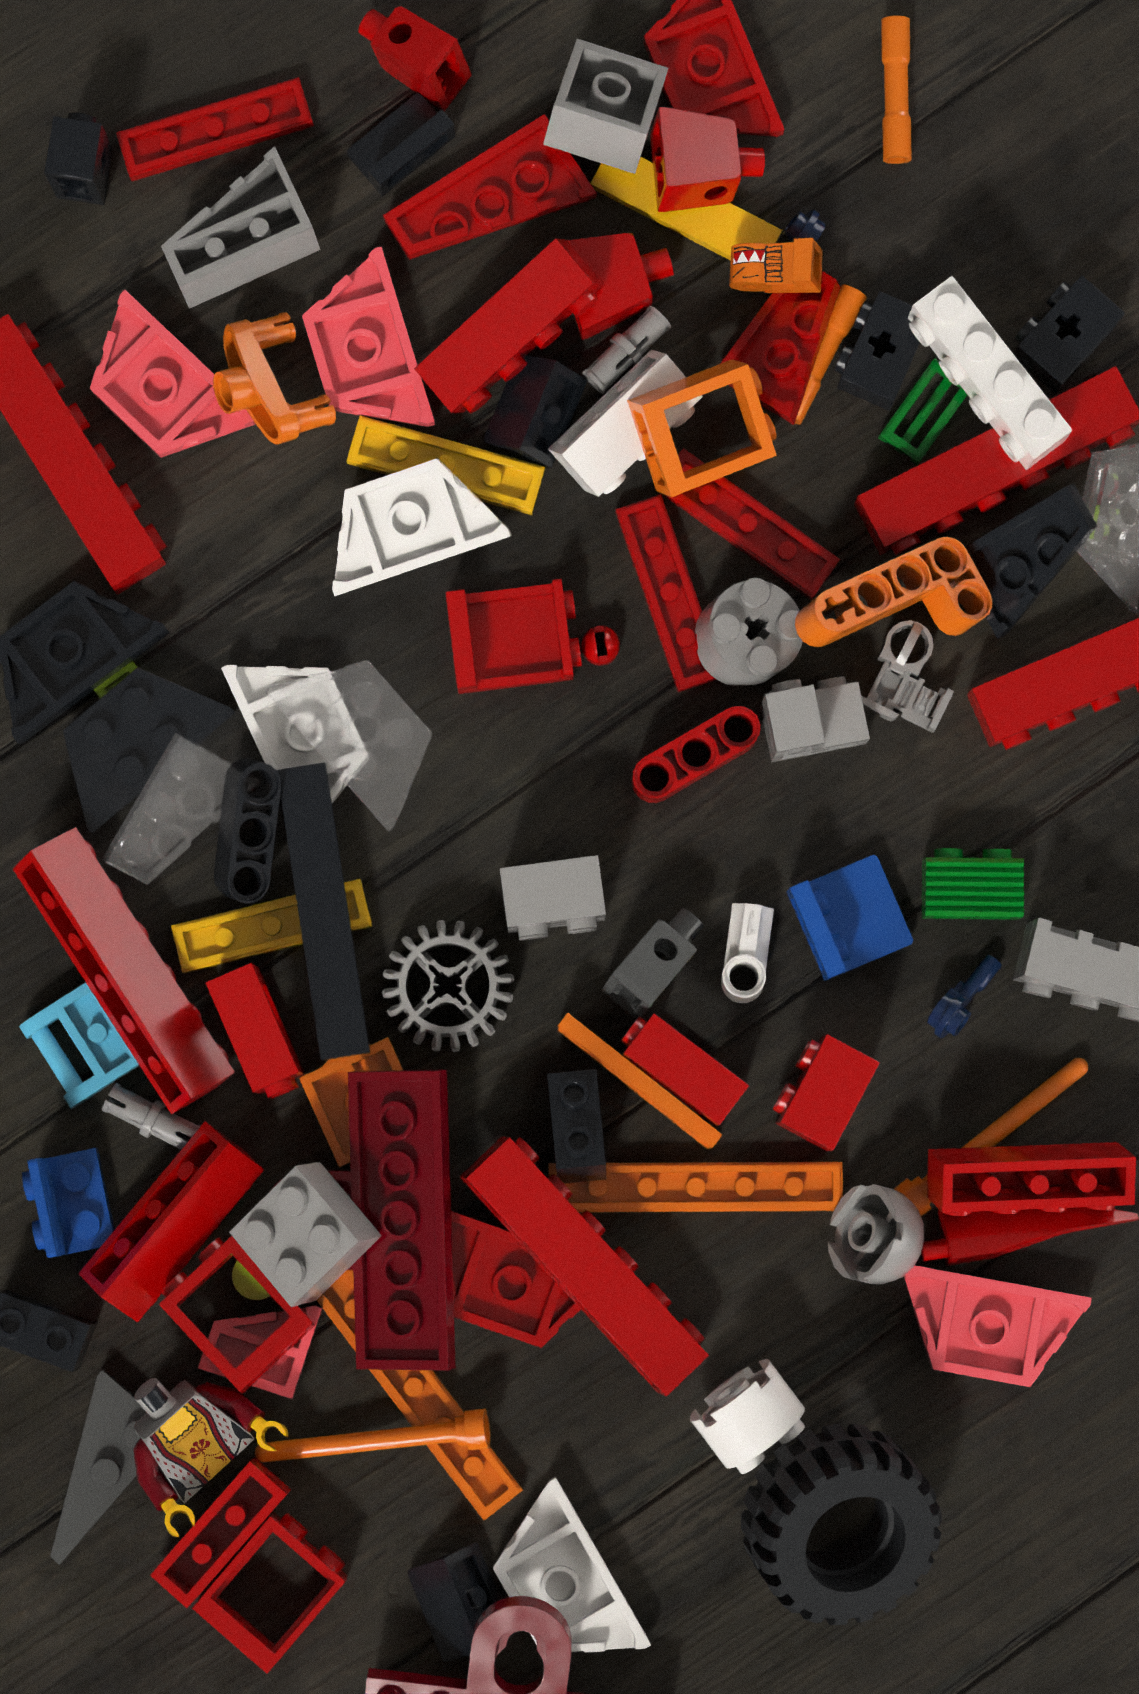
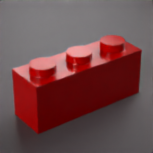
[150,1457,291,1608]

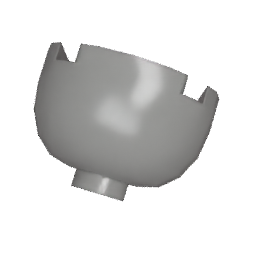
[828,1184,924,1284]

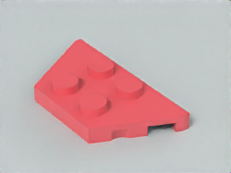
[302,247,435,427]
[90,290,255,458]
[904,1265,1092,1387]

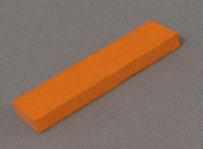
[557,1013,722,1149]

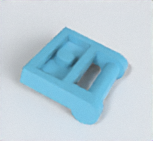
[19,982,139,1109]

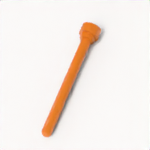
[894,1057,1088,1217]
[255,1408,491,1462]

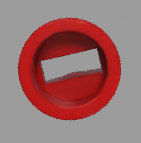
[581,625,620,666]

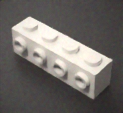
[908,276,1072,470]

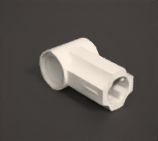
[721,903,774,1003]

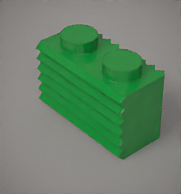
[922,848,1024,920]

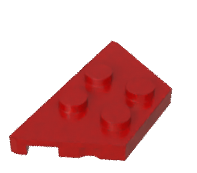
[643,0,785,137]
[451,1211,581,1348]

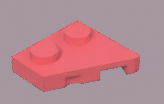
[198,1306,322,1400]

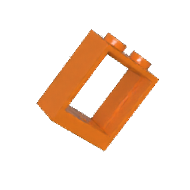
[627,360,777,497]

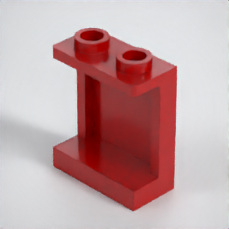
[445,578,582,694]

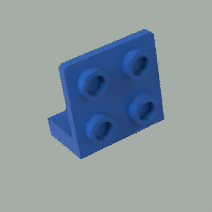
[786,855,913,981]
[22,1148,115,1258]

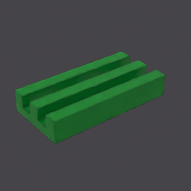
[878,358,967,466]

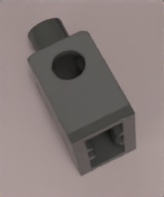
[601,908,704,1020]

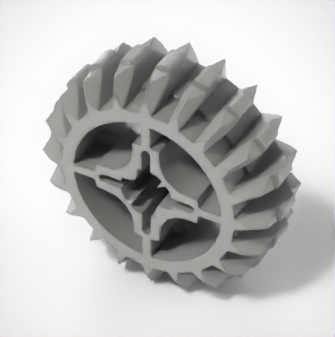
[382,920,514,1052]

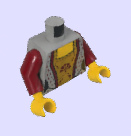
[133,1378,288,1537]

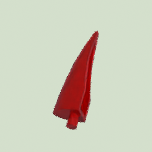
[921,1207,1139,1266]

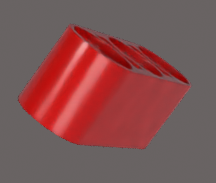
[632,706,761,803]

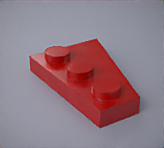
[720,271,840,425]

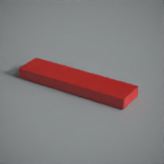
[116,77,314,182]
[655,448,840,600]
[615,494,717,693]

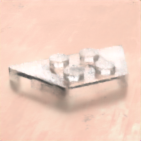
[1077,442,1139,615]
[265,660,433,833]

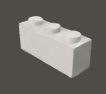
[548,350,703,497]

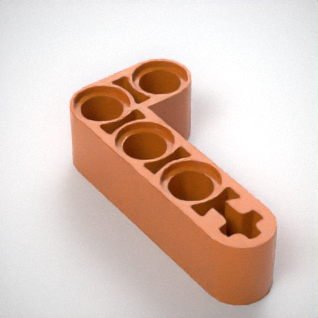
[795,536,992,647]

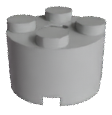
[695,578,803,686]

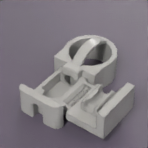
[861,620,954,733]

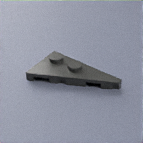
[50,1369,147,1565]

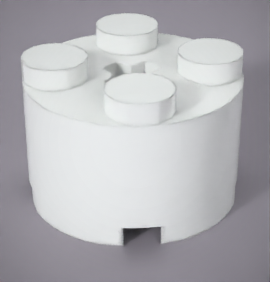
[690,1359,805,1474]

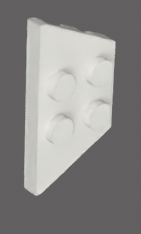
[332,458,512,596]
[221,665,369,803]
[493,1476,651,1653]

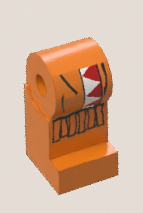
[729,238,823,293]

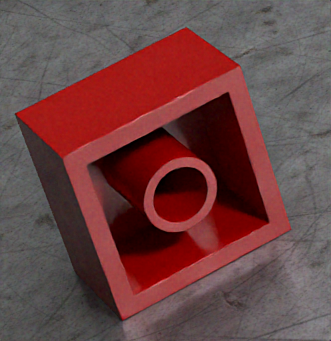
[772,1034,880,1151]

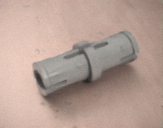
[582,305,671,395]
[102,1083,201,1150]

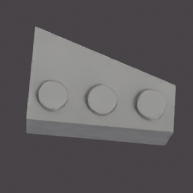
[161,146,320,309]
[1012,918,1139,1022]

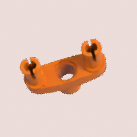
[213,312,336,445]

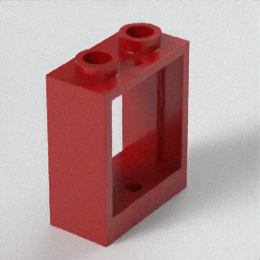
[206,963,306,1099]
[621,1014,749,1127]
[159,1236,315,1394]
[192,1512,348,1674]

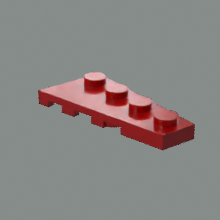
[383,114,597,260]

